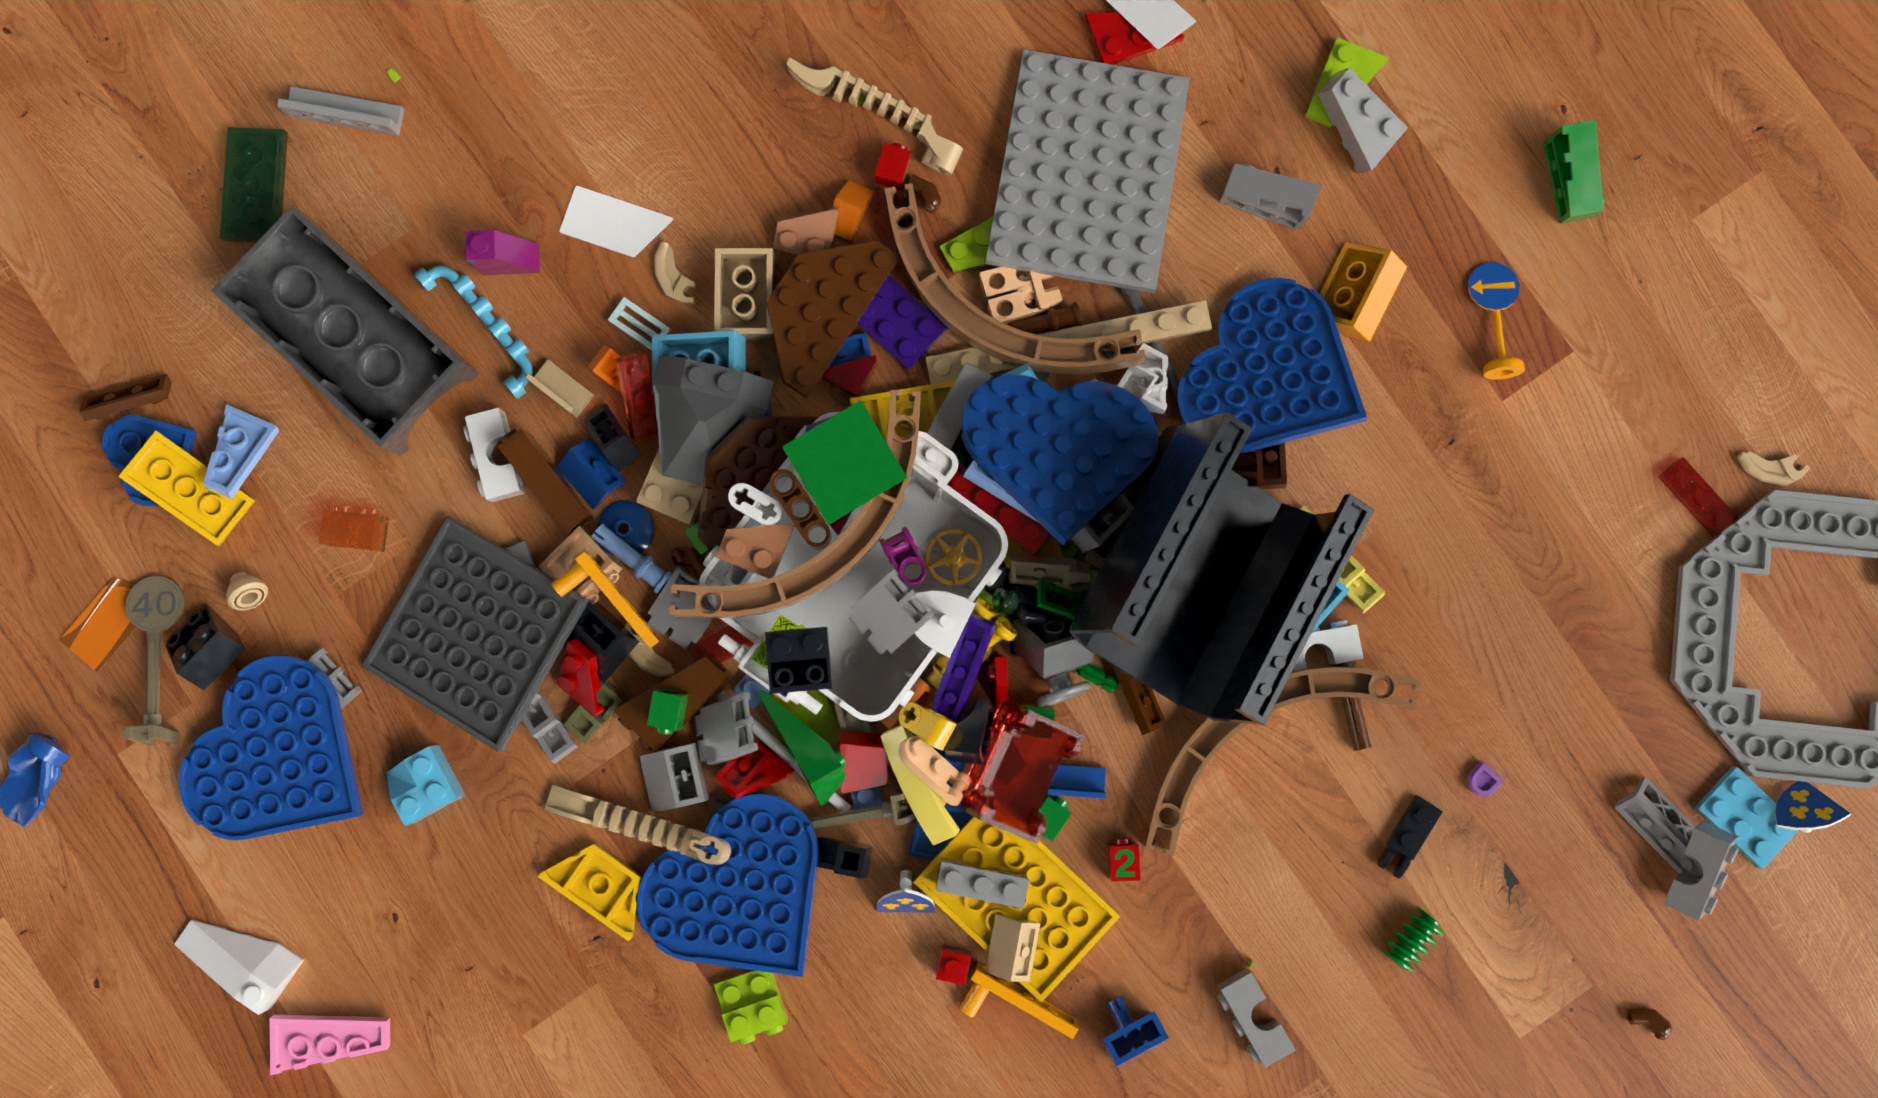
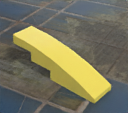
[1301,505,1385,614]
[880,725,960,845]

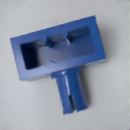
[1102,996,1169,1069]

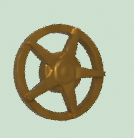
[925,529,982,586]

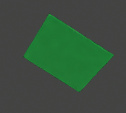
[782,400,908,525]

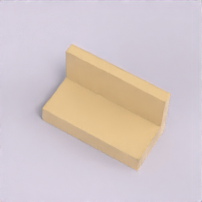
[525,359,595,417]
[985,914,1041,982]

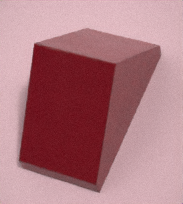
[822,355,878,397]

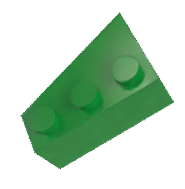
[1543,119,1605,224]

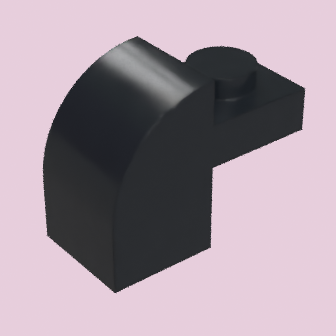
[817,837,872,878]

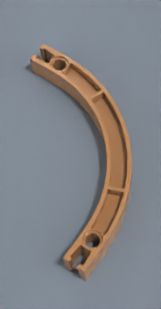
[884,183,1146,374]
[669,390,921,618]
[1145,667,1422,856]

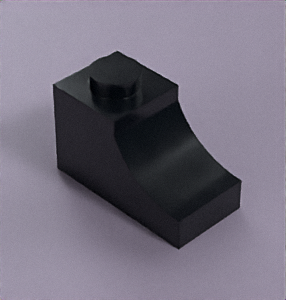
[583,404,642,472]
[944,698,996,765]

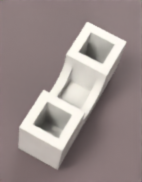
[463,408,526,502]
[1292,620,1364,672]

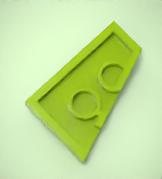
[1305,37,1389,127]
[939,216,994,273]

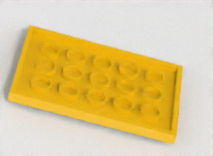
[913,796,1120,1003]

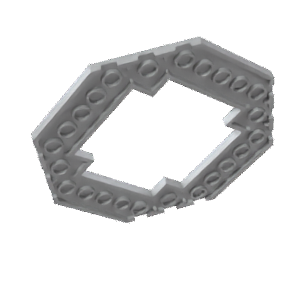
[1670,490,1878,789]

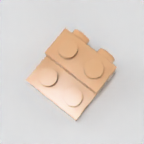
[539,526,623,603]

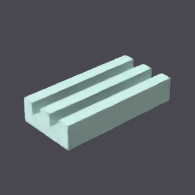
[608,297,672,351]

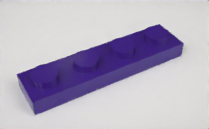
[931,612,997,723]

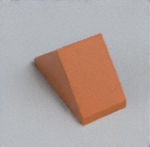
[833,180,875,243]

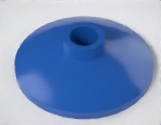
[597,501,654,556]

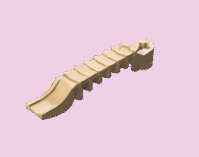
[787,57,963,176]
[544,785,731,865]

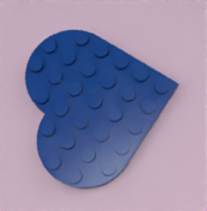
[1178,278,1367,453]
[961,375,1158,546]
[179,655,363,840]
[637,793,819,977]

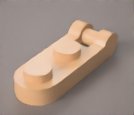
[899,736,971,806]

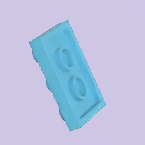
[1694,766,1799,869]

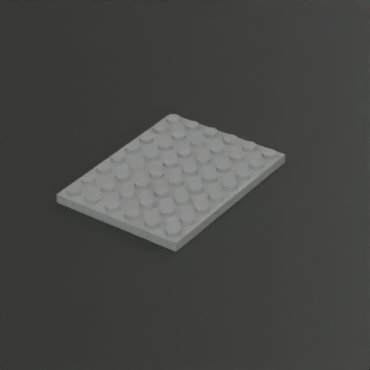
[986,50,1190,294]

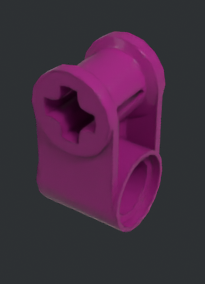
[879,526,926,587]

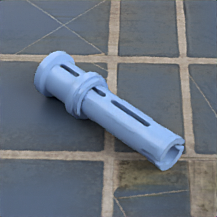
[591,523,673,594]

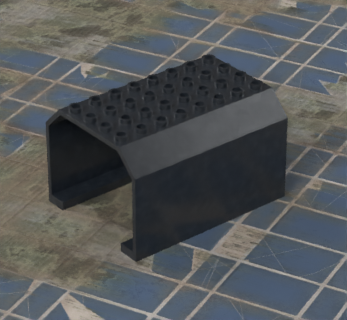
[1068,412,1374,725]

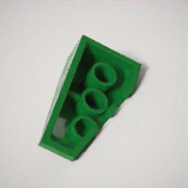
[757,690,847,806]

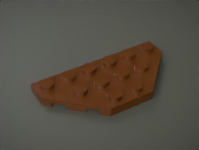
[766,241,900,399]
[697,416,819,552]

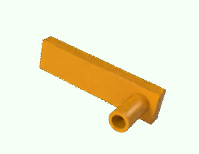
[551,548,659,648]
[959,961,1079,1039]

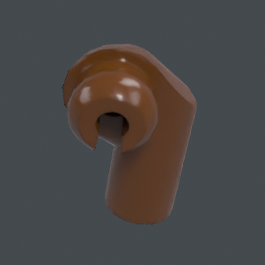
[909,174,941,213]
[668,547,706,578]
[1627,1009,1672,1040]

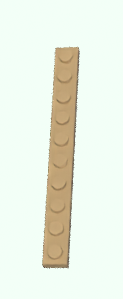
[926,300,1212,384]

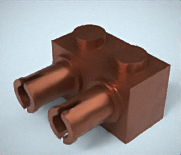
[1231,443,1287,490]

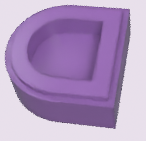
[1467,761,1504,796]

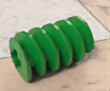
[1380,906,1445,972]

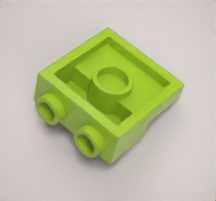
[714,970,788,1045]

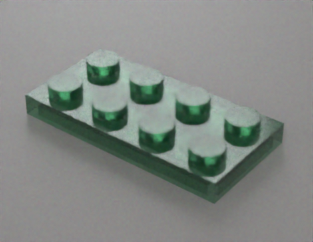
[220,127,288,243]

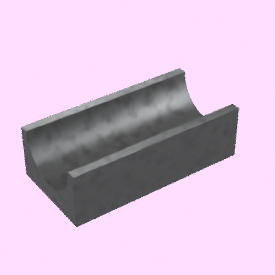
[211,206,479,456]

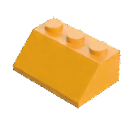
[1320,242,1407,342]

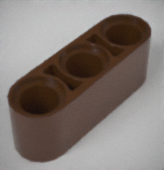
[770,469,832,550]

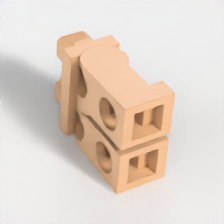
[978,267,1062,324]

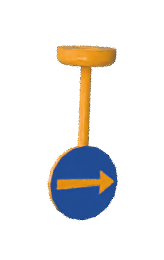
[1468,262,1525,379]

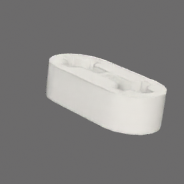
[728,483,783,526]

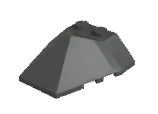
[653,356,774,485]

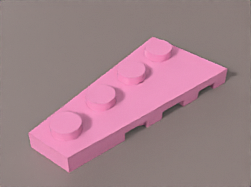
[269,1015,390,1075]

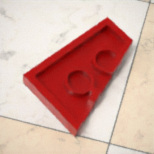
[1085,12,1184,65]

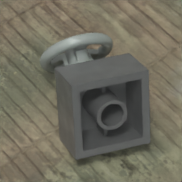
[1013,610,1094,708]

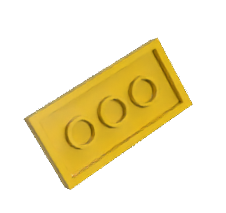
[118,431,256,546]

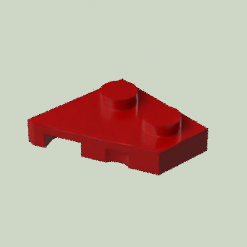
[556,639,604,717]
[988,656,1008,713]
[714,739,795,799]

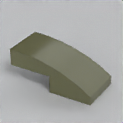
[564,680,627,744]

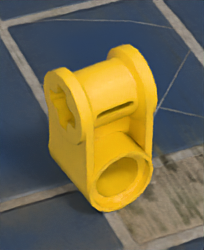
[899,702,957,751]

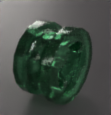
[992,587,1018,615]

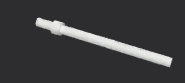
[716,690,851,812]

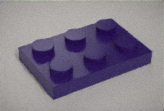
[857,275,947,371]

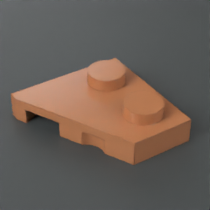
[773,206,840,255]
[715,524,795,578]

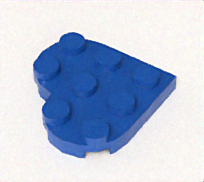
[101,415,198,507]

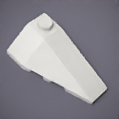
[174,919,304,1015]

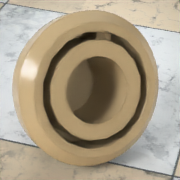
[226,572,268,611]

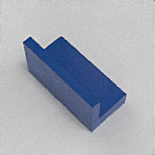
[557,438,626,510]
[1046,763,1107,799]

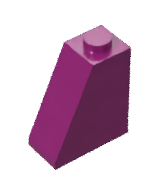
[465,230,540,275]

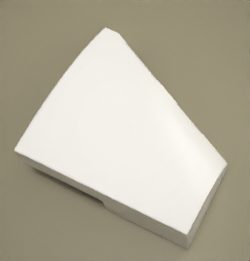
[1117,343,1168,414]

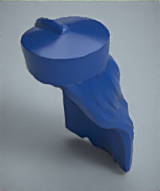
[0,732,71,827]

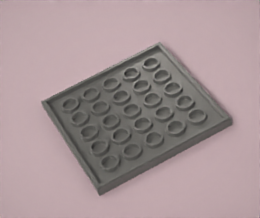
[362,516,590,752]

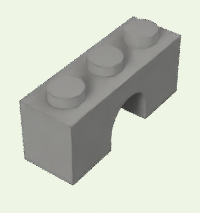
[1664,821,1739,921]
[936,857,1029,909]
[1216,968,1296,1068]

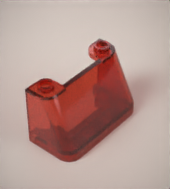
[959,701,1086,844]

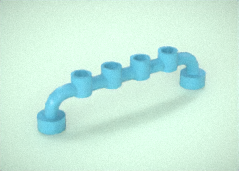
[414,266,533,400]

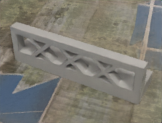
[277,86,404,137]
[1614,776,1703,877]

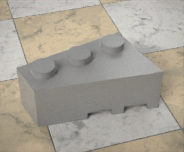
[1318,68,1408,173]
[1219,163,1321,231]

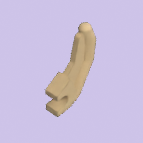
[654,242,697,305]
[1737,452,1810,486]
[625,622,675,677]

